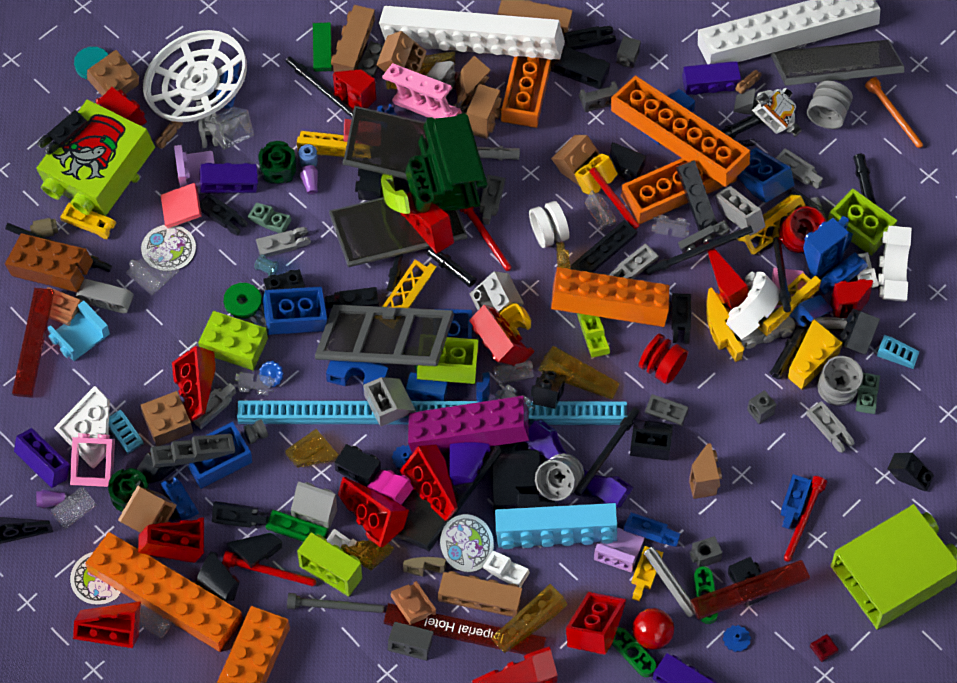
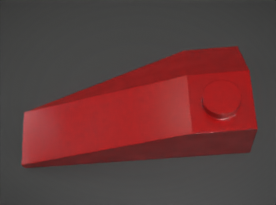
[338,477,409,548]
[472,647,558,683]

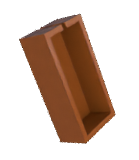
[5,233,93,292]

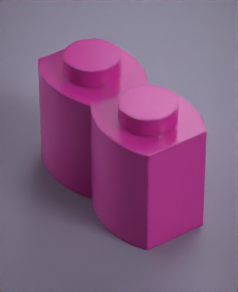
[367,470,414,505]

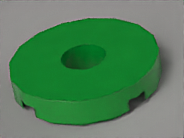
[223,283,262,319]

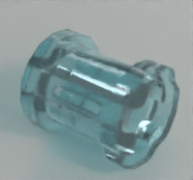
[254,254,279,276]

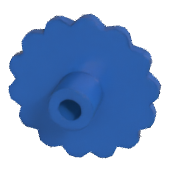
[259,361,284,387]
[392,445,412,469]
[723,625,751,652]

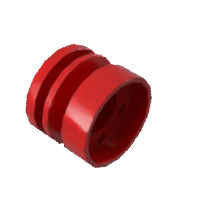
[779,206,826,253]
[638,333,688,385]

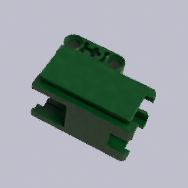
[405,113,488,213]

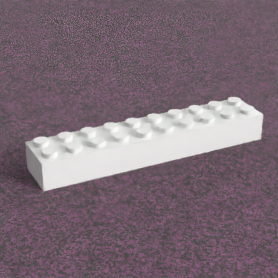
[698,0,880,64]
[379,6,565,60]

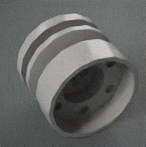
[807,81,853,129]
[817,356,863,406]
[535,453,585,501]

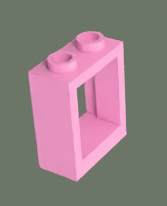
[70,433,115,487]

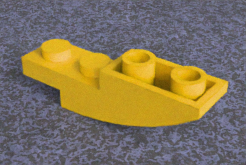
[706,287,744,362]

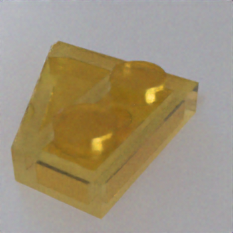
[556,242,570,269]
[285,429,339,468]
[341,540,394,571]

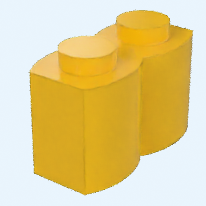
[574,154,617,195]

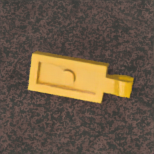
[631,546,664,602]

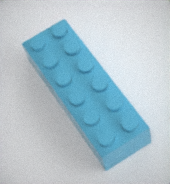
[495,503,618,549]

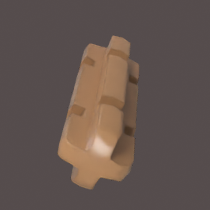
[735,70,761,94]
[155,121,183,149]

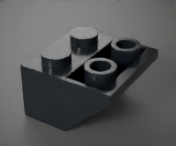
[630,419,673,461]

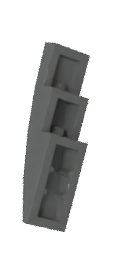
[150,434,235,468]

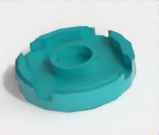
[74,47,108,80]

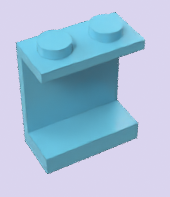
[48,300,110,361]

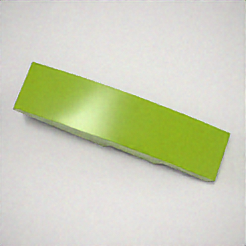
[577,313,610,358]

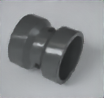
[243,419,268,444]

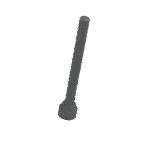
[287,593,384,613]

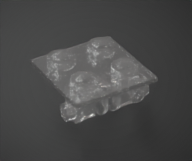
[126,248,179,295]

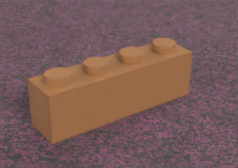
[498,0,573,37]
[331,5,375,72]
[438,571,522,618]

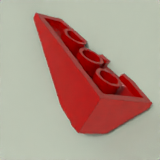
[705,242,749,309]
[172,345,216,422]
[400,444,458,521]

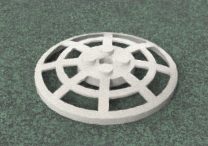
[143,30,247,122]

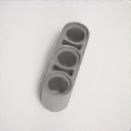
[75,279,134,313]

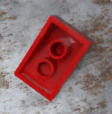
[566,592,626,655]

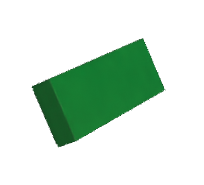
[313,22,332,72]
[265,510,328,542]

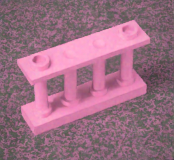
[382,63,462,119]

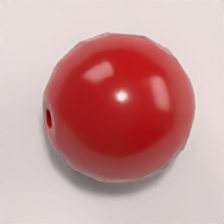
[633,608,674,650]

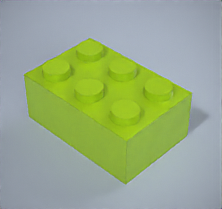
[827,188,898,256]
[198,311,268,371]
[417,335,478,384]
[297,533,362,597]

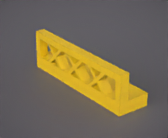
[297,131,373,160]
[738,195,806,255]
[375,259,436,331]
[758,273,821,336]

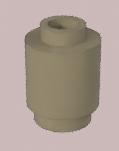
[30,218,58,238]

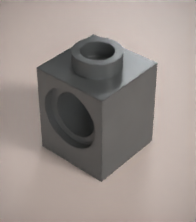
[616,36,641,68]
[747,390,777,424]
[690,536,722,568]

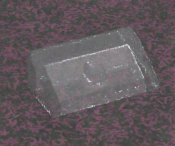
[51,487,96,529]

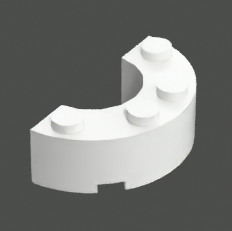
[878,226,912,302]
[726,272,781,339]

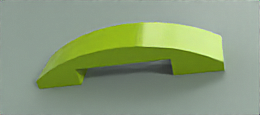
[381,174,410,214]

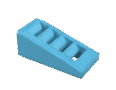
[877,335,920,369]
[109,410,144,454]

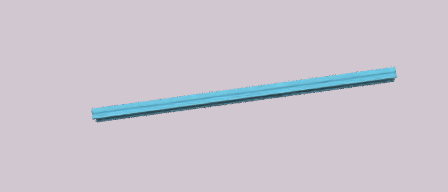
[237,401,627,425]

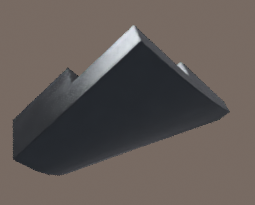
[516,494,558,508]
[227,533,282,569]
[195,551,240,601]

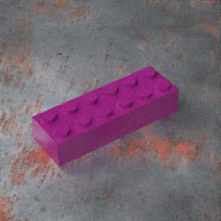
[408,396,529,454]

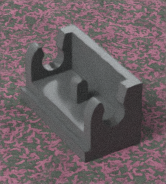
[579,81,619,112]
[645,394,688,426]
[388,622,433,661]

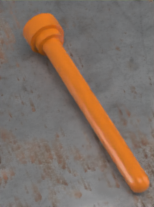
[865,77,923,148]

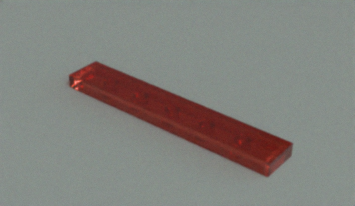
[12,288,54,398]
[690,560,810,620]

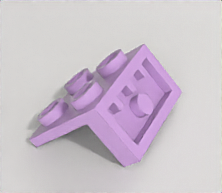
[174,145,214,188]
[594,528,644,573]

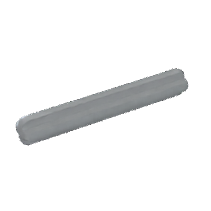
[644,547,698,617]

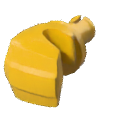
[500,303,531,336]

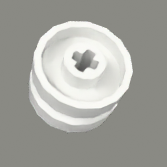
[529,201,569,248]

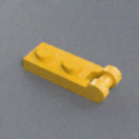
[60,203,116,239]

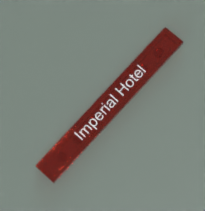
[384,603,546,655]

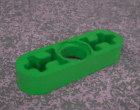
[694,566,718,624]
[612,628,656,677]

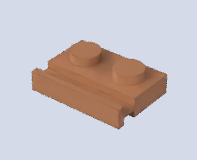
[35,287,82,326]
[391,581,436,625]

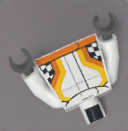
[752,88,802,137]

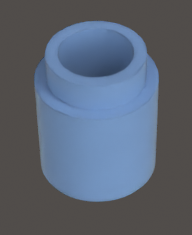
[298,144,318,167]

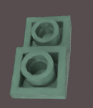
[248,202,292,233]
[855,373,880,414]

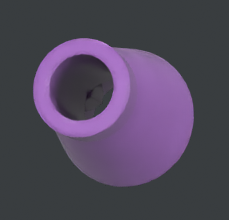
[300,165,318,194]
[36,489,65,509]

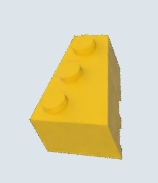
[788,320,843,390]

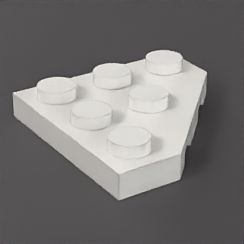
[54,386,110,468]

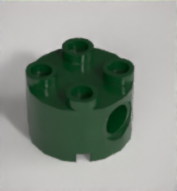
[258,141,297,184]
[108,468,149,512]

